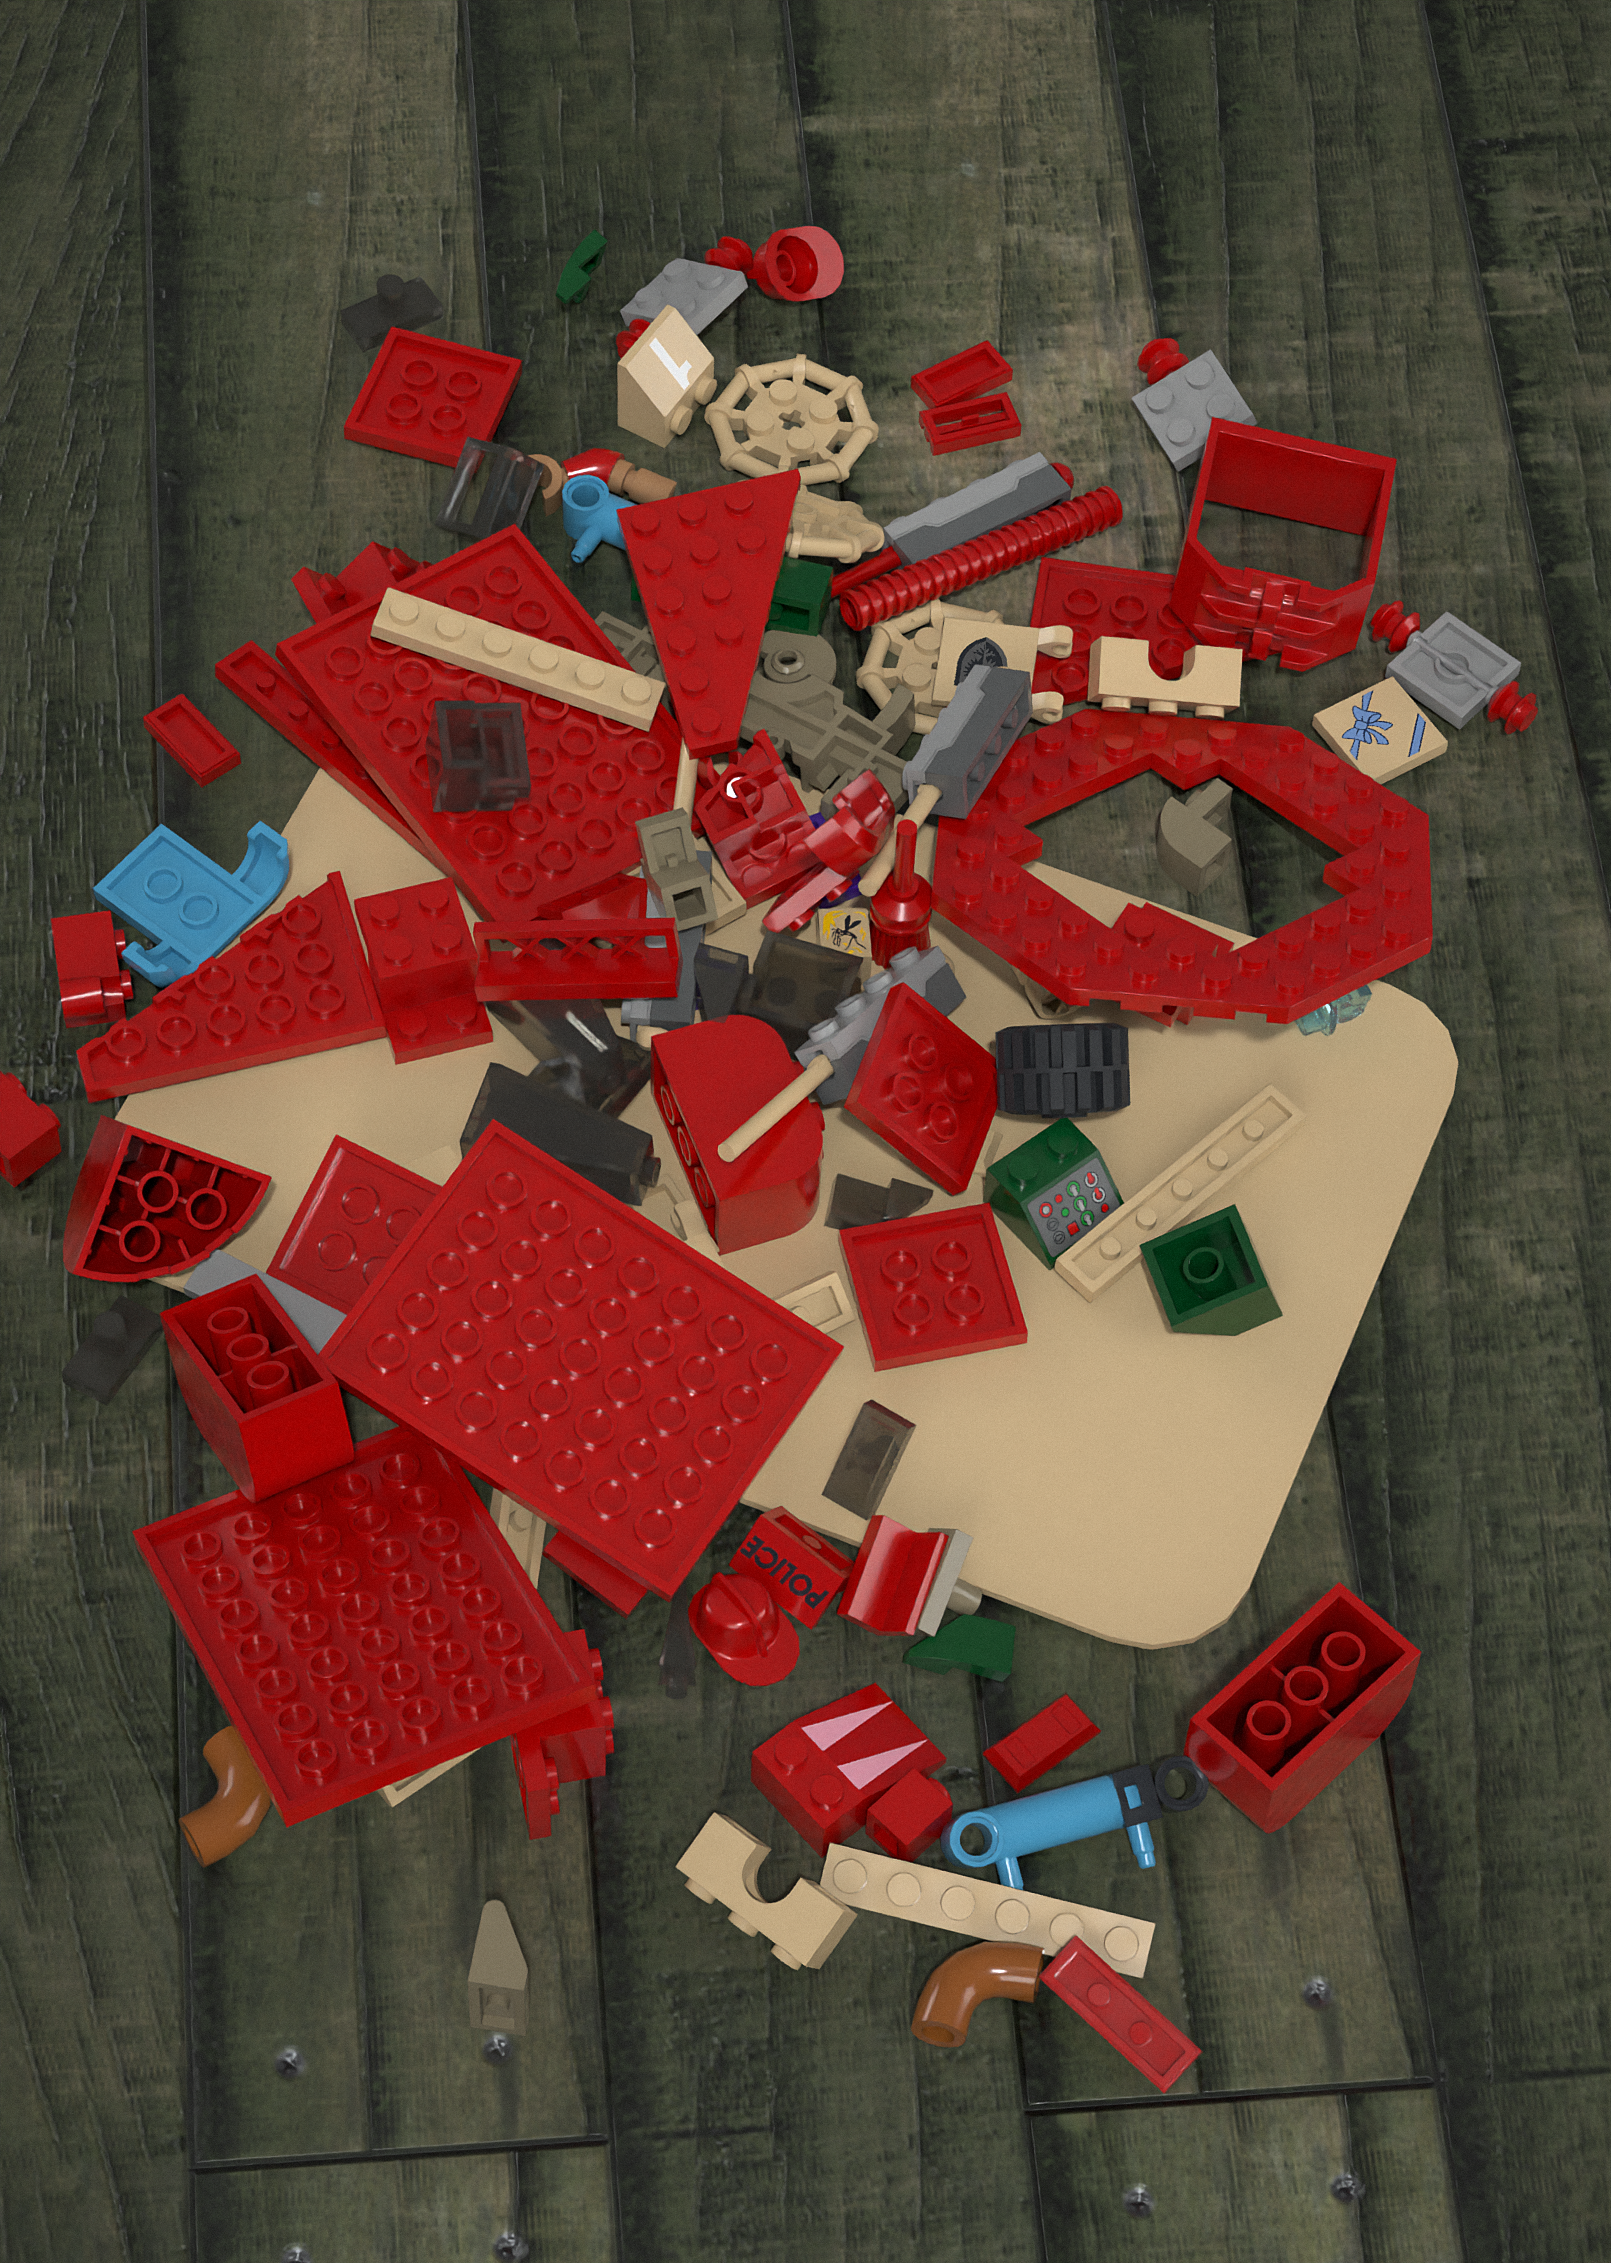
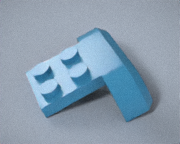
[93,821,289,987]

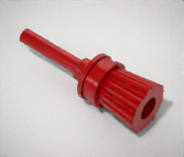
[869,819,932,969]

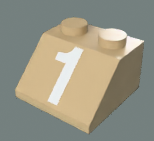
[617,304,717,448]

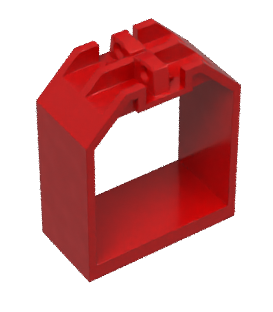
[1169,417,1397,672]

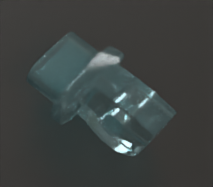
[1295,984,1372,1036]

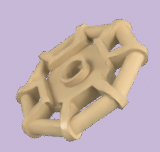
[704,354,879,486]
[738,480,885,563]
[855,598,1004,735]

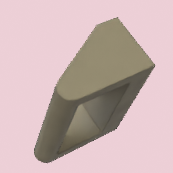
[467,1900,530,2036]

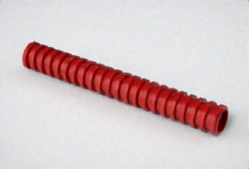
[839,486,1123,631]

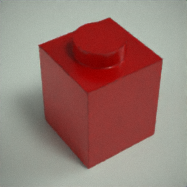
[865,1767,953,1863]

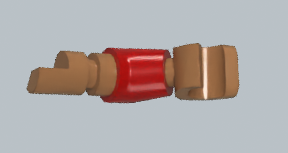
[511,448,677,517]

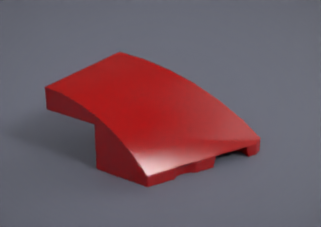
[694,729,822,910]

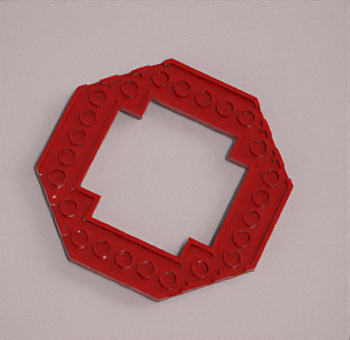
[930,709,1433,1024]

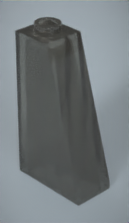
[486,938,628,1105]
[459,1062,661,1206]

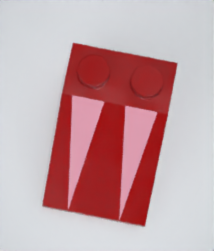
[751,1682,947,1858]

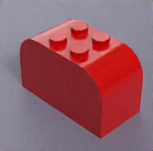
[651,1015,825,1256]
[159,1273,354,1503]
[1183,1582,1422,1834]

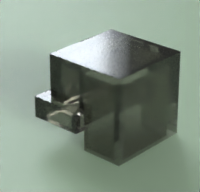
[425,700,531,812]

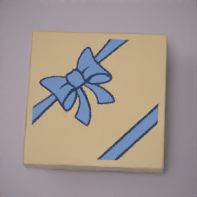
[1312,676,1448,784]

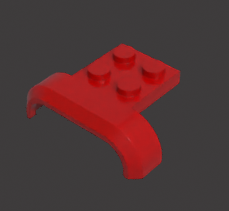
[762,768,895,936]

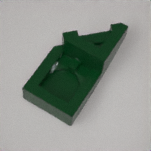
[555,229,608,304]
[902,1614,1016,1682]

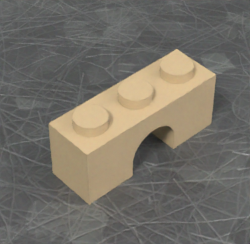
[1087,636,1243,720]
[675,1812,858,1970]

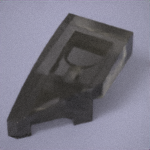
[824,1173,934,1230]

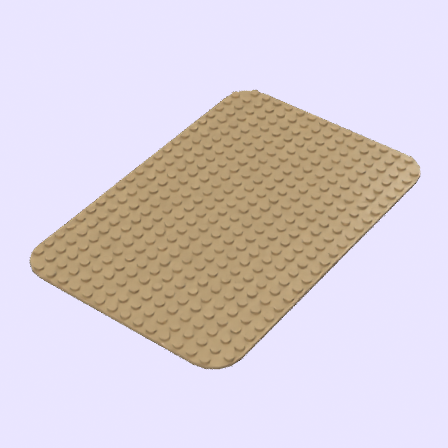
[115,753,1458,1650]

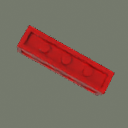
[473,917,683,1001]

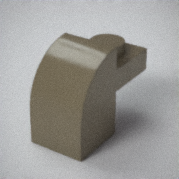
[1156,778,1233,897]
[635,807,718,931]

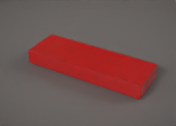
[1039,1936,1202,2094]

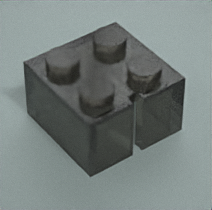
[735,930,863,1061]

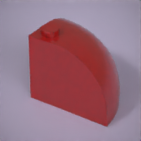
[63,1115,272,1282]

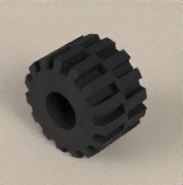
[995,1023,1131,1118]

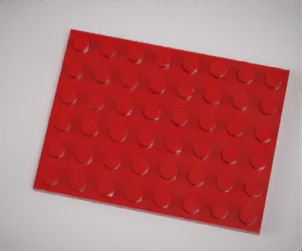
[275,524,720,944]
[318,1119,844,1603]
[132,1426,597,1828]

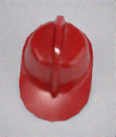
[746,226,844,302]
[688,1572,800,1686]

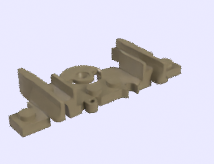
[594,611,916,821]

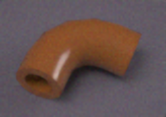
[179,1725,271,1868]
[911,1942,1045,2048]

